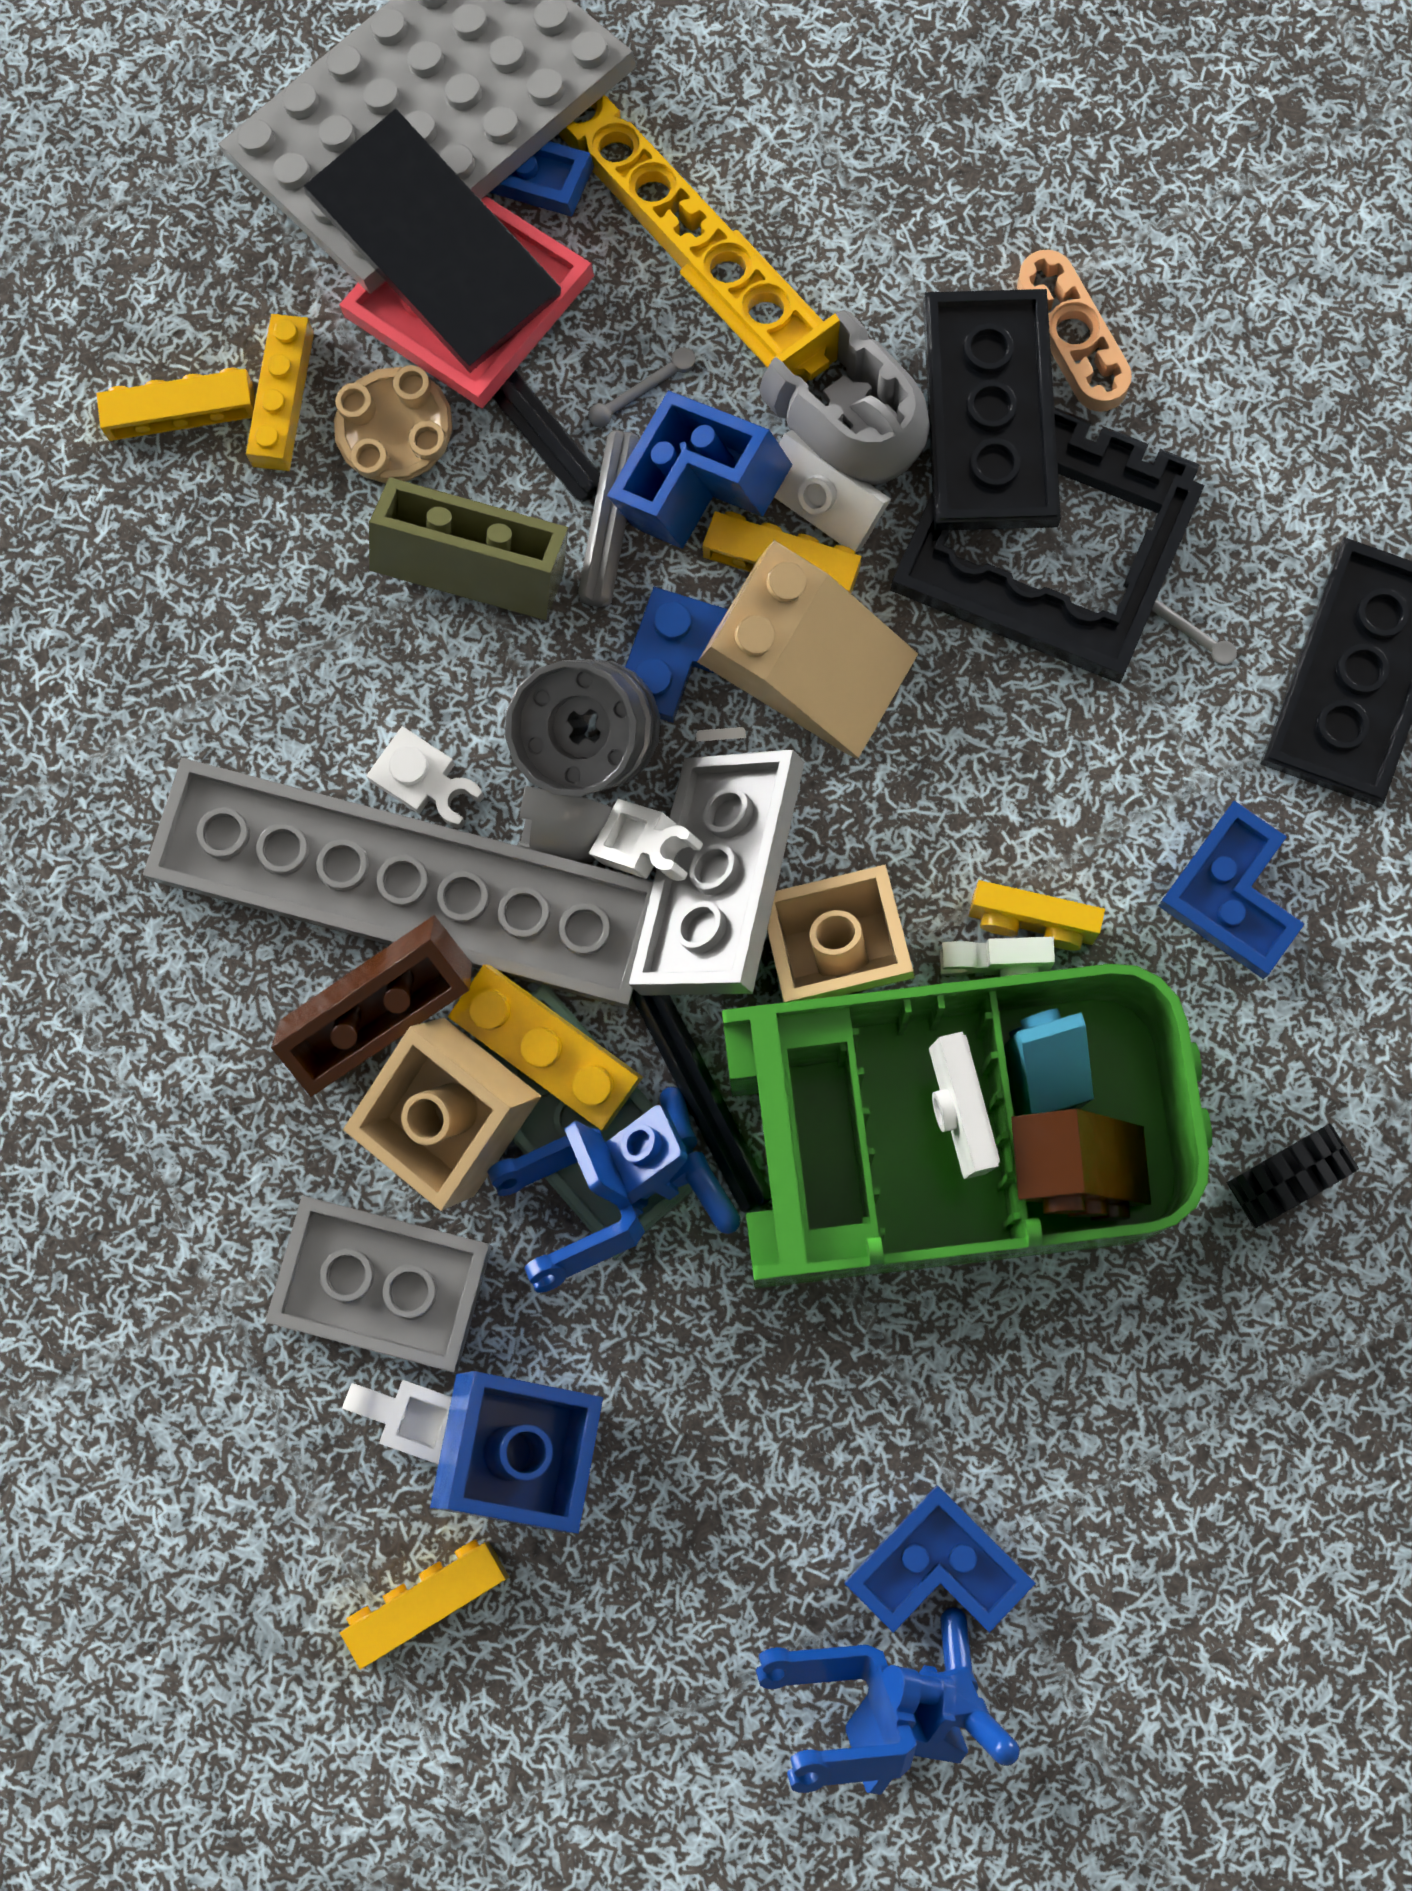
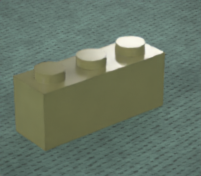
[369,477,568,620]

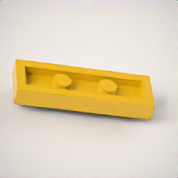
[448,964,643,1131]

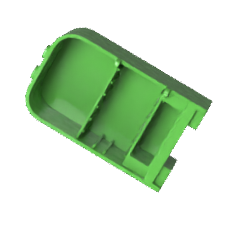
[722,964,1212,1289]

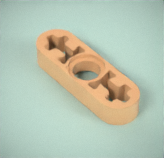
[1017,250,1132,412]

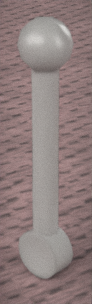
[588,347,695,428]
[1152,599,1237,666]

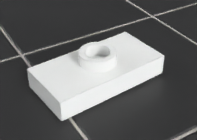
[774,430,891,552]
[929,1032,1000,1179]

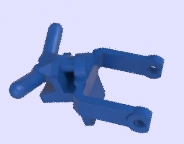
[487,1087,741,1293]
[756,1607,1020,1795]

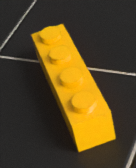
[246,314,314,471]
[96,368,255,441]
[702,511,861,594]
[339,1539,509,1670]

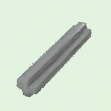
[578,430,639,607]

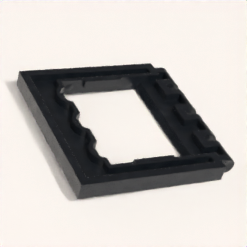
[890,407,1205,684]

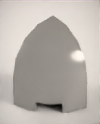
[517,786,612,864]

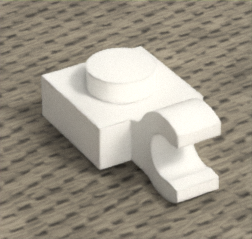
[342,1380,452,1464]

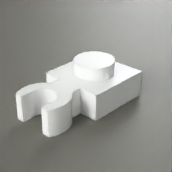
[366,726,484,829]
[589,799,703,881]
[939,937,1055,977]

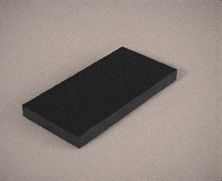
[304,109,561,373]
[923,289,1061,531]
[1260,537,1412,808]

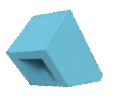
[1004,1008,1094,1116]

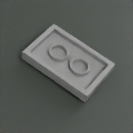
[265,1195,492,1373]

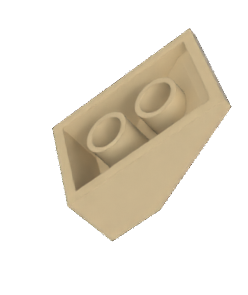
[697,540,918,759]

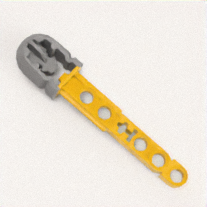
[559,94,930,485]

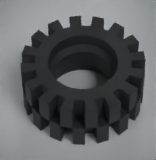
[1226,1123,1359,1229]

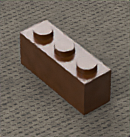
[271,915,473,1097]
[1011,1109,1151,1221]

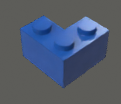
[607,390,793,549]

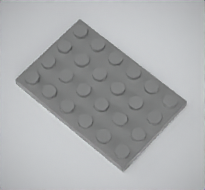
[218,0,637,294]

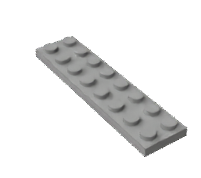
[143,757,654,1009]

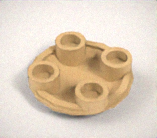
[334,365,453,484]

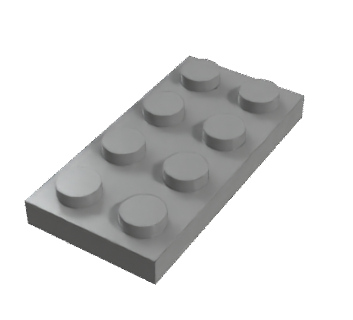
[628,750,805,995]

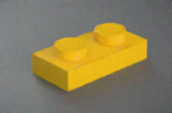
[968,880,1105,951]

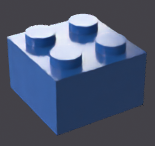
[430,1371,603,1534]

